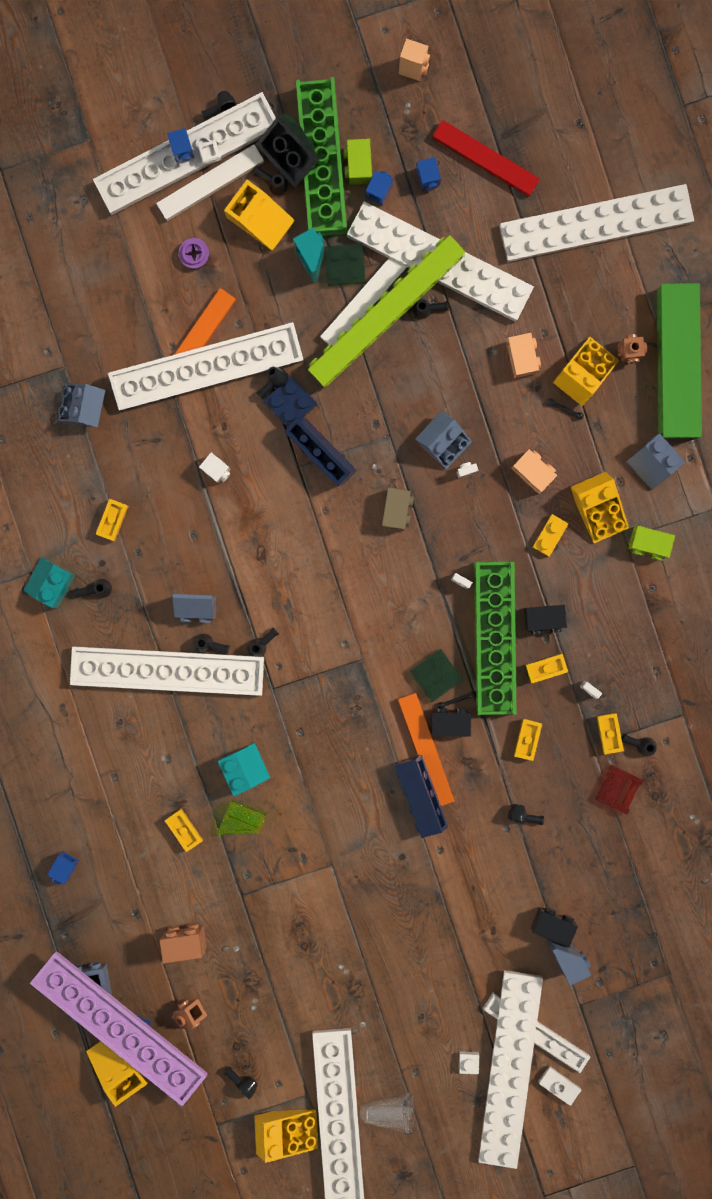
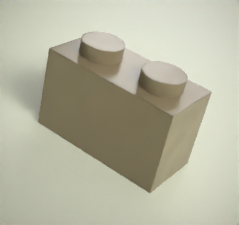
[382,488,414,530]

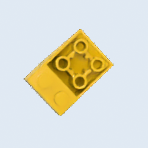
[224,180,295,251]
[553,337,619,407]
[571,472,629,543]
[86,1041,149,1107]
[254,1109,318,1163]

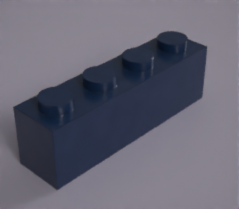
[284,416,357,486]
[395,755,448,838]

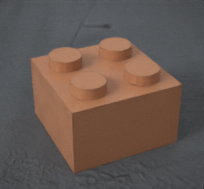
[160,923,207,963]

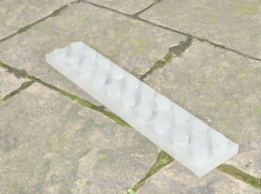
[93,92,276,215]
[499,184,694,263]
[347,202,534,322]
[108,322,303,411]
[70,647,264,696]
[478,970,543,1169]
[312,1028,364,1199]

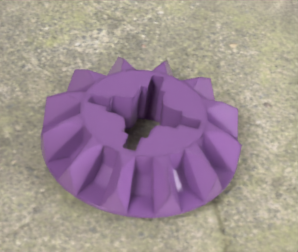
[179,238,209,269]

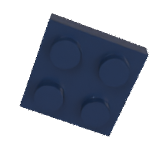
[264,375,318,428]

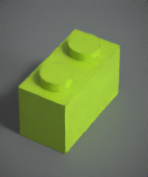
[343,139,372,185]
[628,526,675,561]

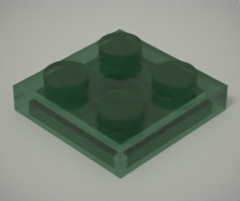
[325,244,366,286]
[410,649,463,702]

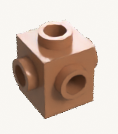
[618,334,647,364]
[172,999,207,1029]

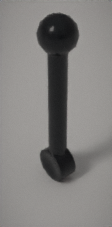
[546,398,584,420]
[437,691,476,708]

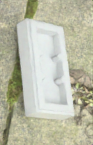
[538,1066,581,1106]

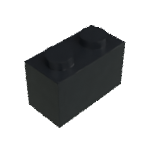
[524,605,567,634]
[431,708,471,737]
[531,907,578,948]

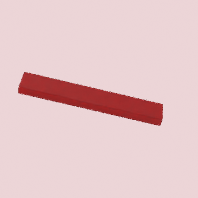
[432,120,540,197]

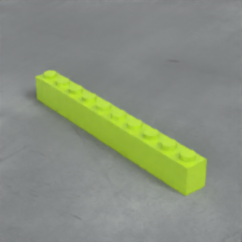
[308,235,466,389]

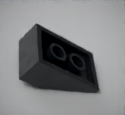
[256,113,320,188]

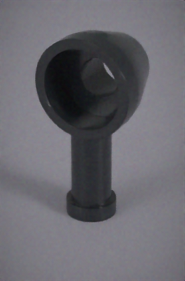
[201,91,237,120]
[253,167,288,195]
[412,299,449,319]
[257,366,288,399]
[75,579,112,598]
[247,627,279,657]
[194,634,230,654]
[621,733,657,757]
[507,804,544,825]
[224,1066,258,1099]

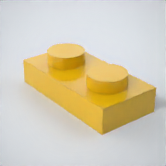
[96,499,129,541]
[532,514,568,557]
[525,654,568,684]
[596,713,624,755]
[514,719,542,761]
[165,808,203,852]

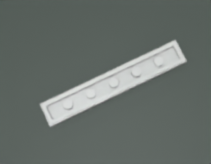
[156,145,264,221]
[320,258,407,346]
[483,992,590,1073]

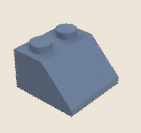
[626,433,685,490]
[173,594,216,623]
[547,939,591,986]

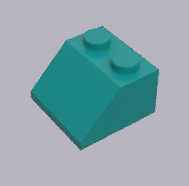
[293,228,325,283]
[23,557,76,608]
[218,743,271,797]

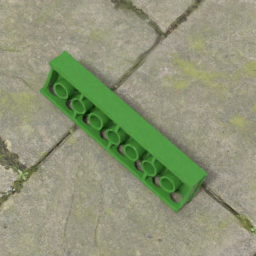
[296,77,347,236]
[657,283,702,439]
[474,562,517,715]

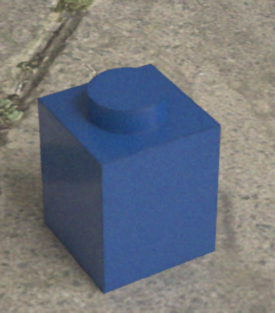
[167,128,195,163]
[416,157,441,191]
[366,170,393,205]
[47,852,80,885]

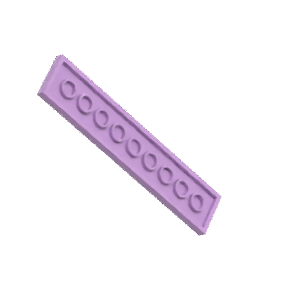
[30,951,208,1106]

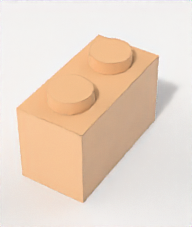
[399,38,430,81]
[506,333,541,379]
[511,449,557,494]

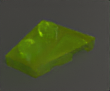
[217,799,267,836]

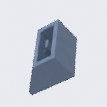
[58,384,105,428]
[416,411,472,470]

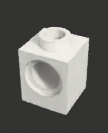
[199,452,231,484]

